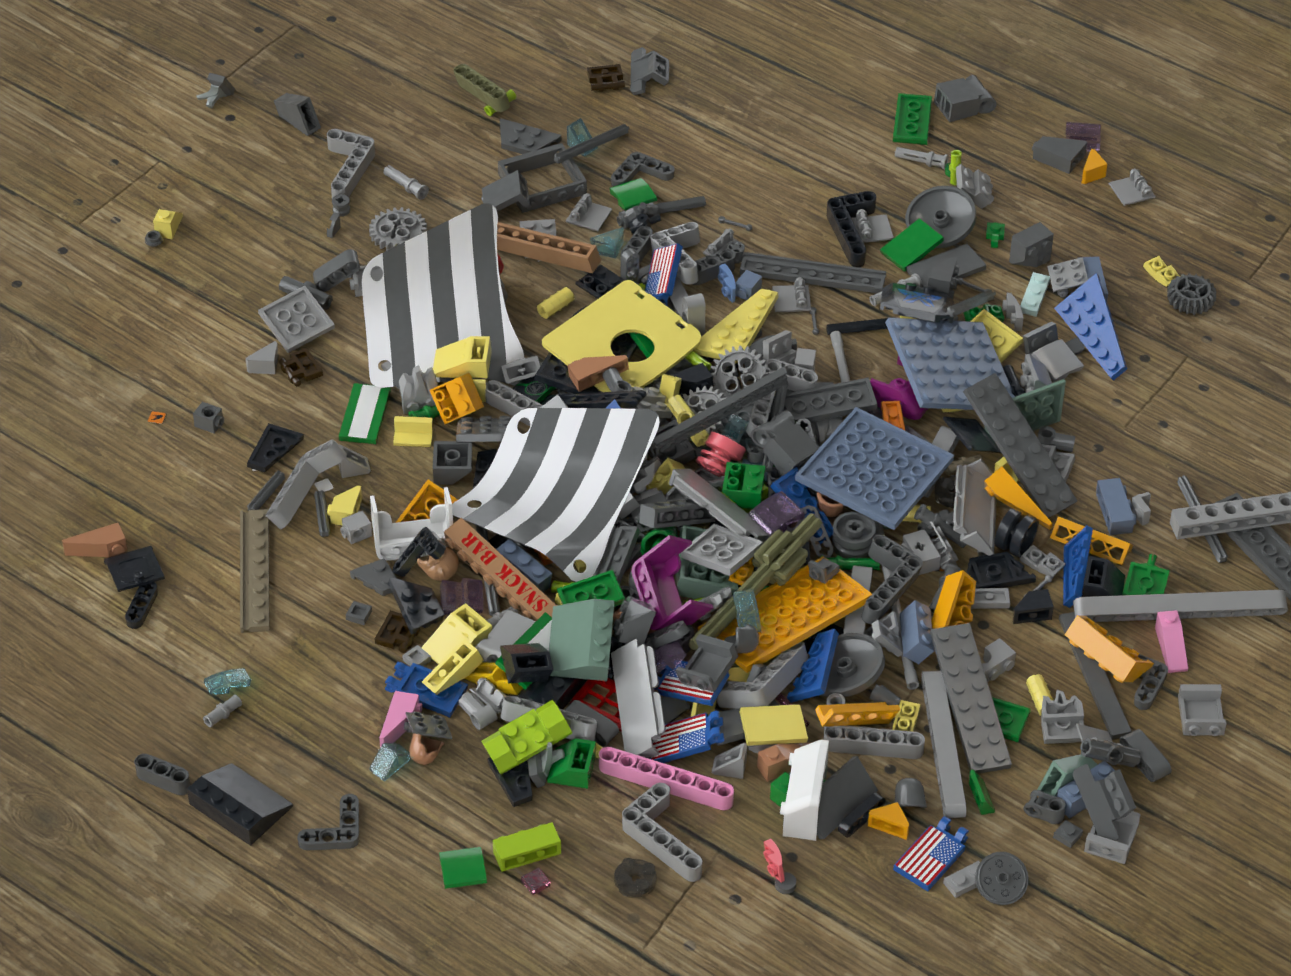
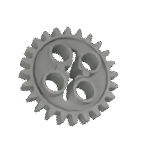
[369,207,427,251]
[710,345,766,397]
[671,386,731,441]

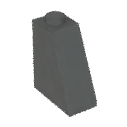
[274,93,321,136]
[1032,136,1087,174]

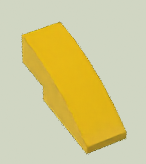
[465,662,523,695]

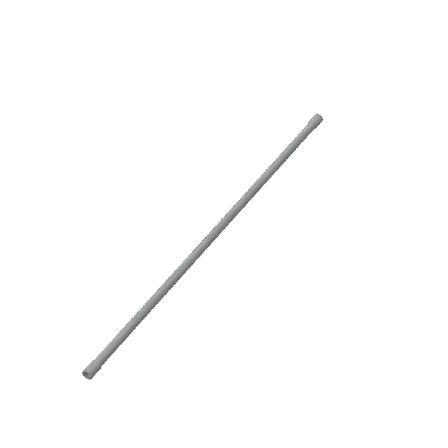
[830,331,919,690]

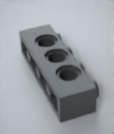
[639,499,716,528]

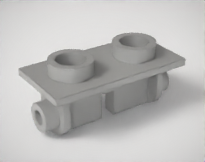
[703,229,738,256]
[469,678,506,713]

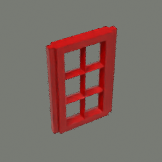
[570,678,622,732]

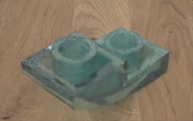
[733,589,761,632]
[204,668,251,695]

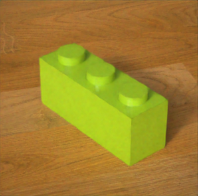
[493,822,561,872]

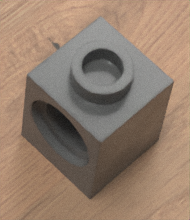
[193,401,224,433]

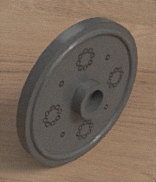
[975,852,1028,905]

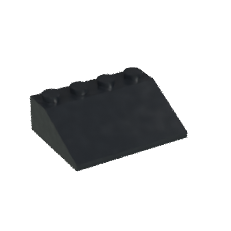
[504,676,588,710]
[187,763,293,846]

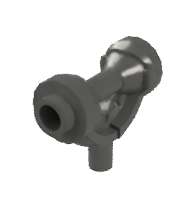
[617,202,660,229]

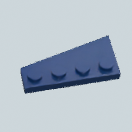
[770,467,833,544]
[1063,525,1093,608]
[787,629,839,703]

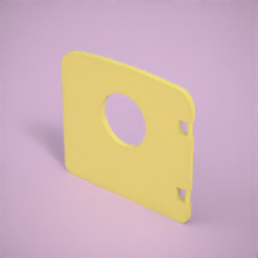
[542,280,701,392]

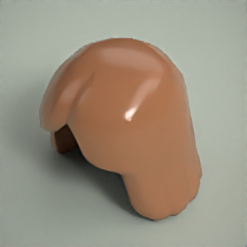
[817,492,845,517]
[409,734,444,765]

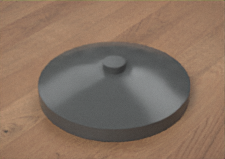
[905,186,977,248]
[809,633,885,697]

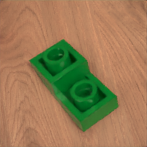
[963,304,1005,322]

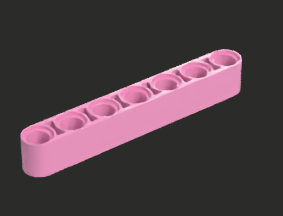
[599,747,734,810]

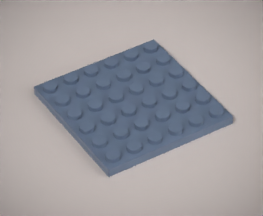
[885,318,1015,410]
[795,407,954,530]

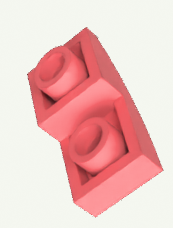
[763,839,785,883]

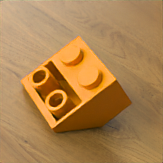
[429,373,484,424]

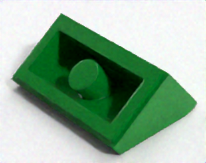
[968,769,995,815]

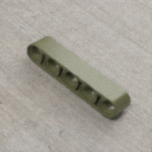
[453,64,510,112]

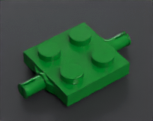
[1122,554,1170,596]

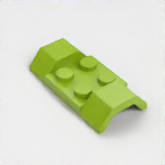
[481,700,572,775]

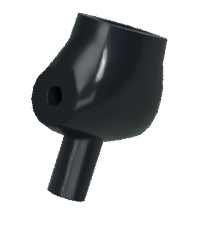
[628,213,662,236]

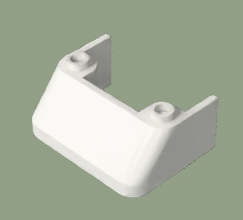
[370,487,453,561]
[780,740,829,841]

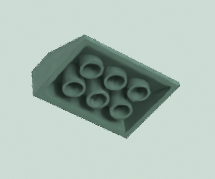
[985,379,1066,439]
[675,525,738,599]
[549,599,614,681]

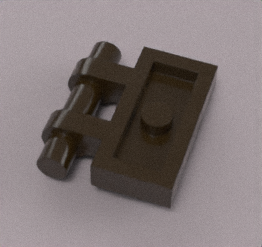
[587,64,625,92]
[279,348,323,387]
[374,610,420,653]

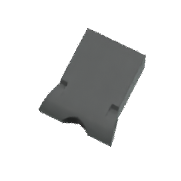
[934,75,997,123]
[751,411,820,476]

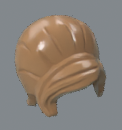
[417,547,459,581]

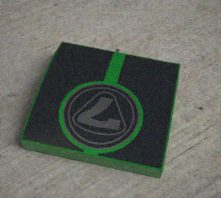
[512,376,556,403]

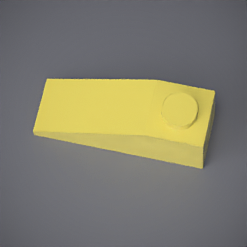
[422,639,484,695]

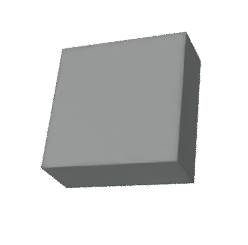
[402,645,431,667]

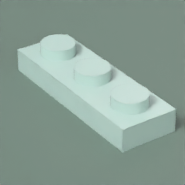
[1020,272,1050,317]

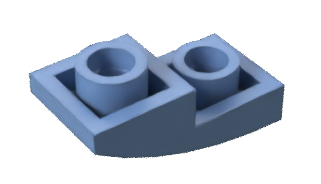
[718,264,736,303]

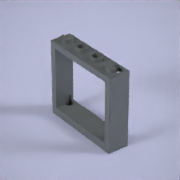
[498,143,587,213]

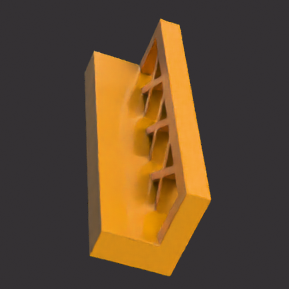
[1050,516,1133,566]
[815,702,900,727]

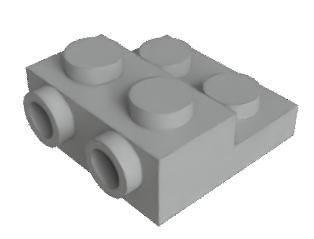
[956,164,994,209]
[763,330,797,365]
[631,386,673,418]

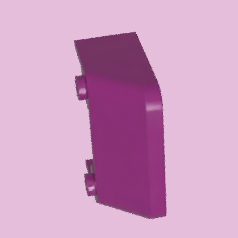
[870,355,928,420]
[632,535,713,631]

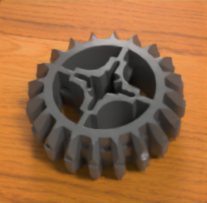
[1167,273,1216,315]

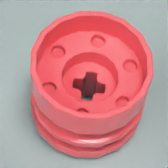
[696,432,746,477]

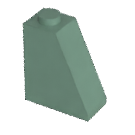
[1037,754,1098,797]

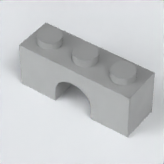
[982,638,1016,682]

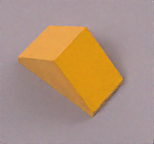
[1081,149,1107,184]
[868,802,909,840]

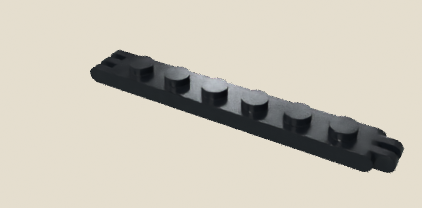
[540,390,647,409]

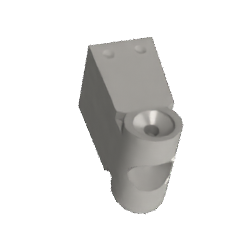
[475,610,536,663]

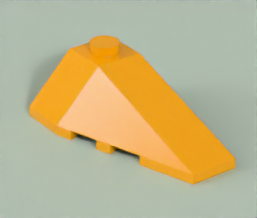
[984,467,1053,530]
[395,479,458,523]

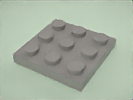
[258,286,335,353]
[681,524,763,576]

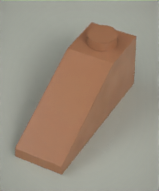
[568,355,629,392]
[62,523,127,557]
[757,742,811,782]

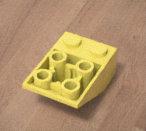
[433,336,491,378]
[422,603,492,664]

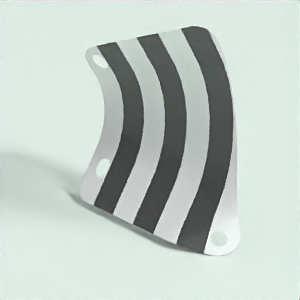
[362,203,524,388]
[452,408,660,582]

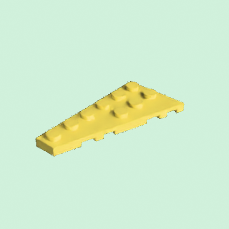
[693,289,778,363]

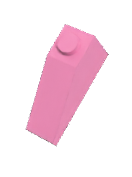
[1155,610,1188,673]
[379,691,422,751]

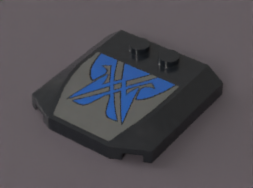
[880,283,954,323]

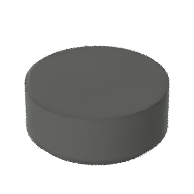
[775,872,796,894]

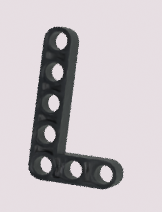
[826,191,876,268]

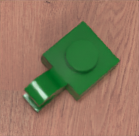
[986,222,1005,248]

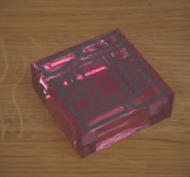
[521,868,550,895]

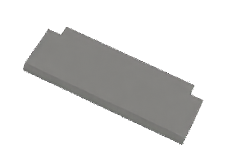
[953,459,997,556]
[669,469,773,543]
[611,639,666,758]

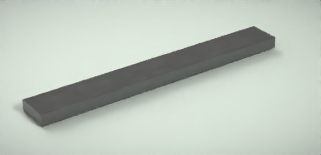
[1059,612,1132,740]

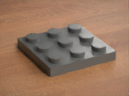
[456,416,511,442]

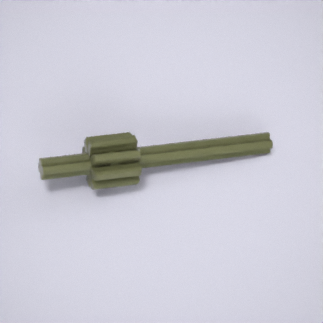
[689,514,822,651]

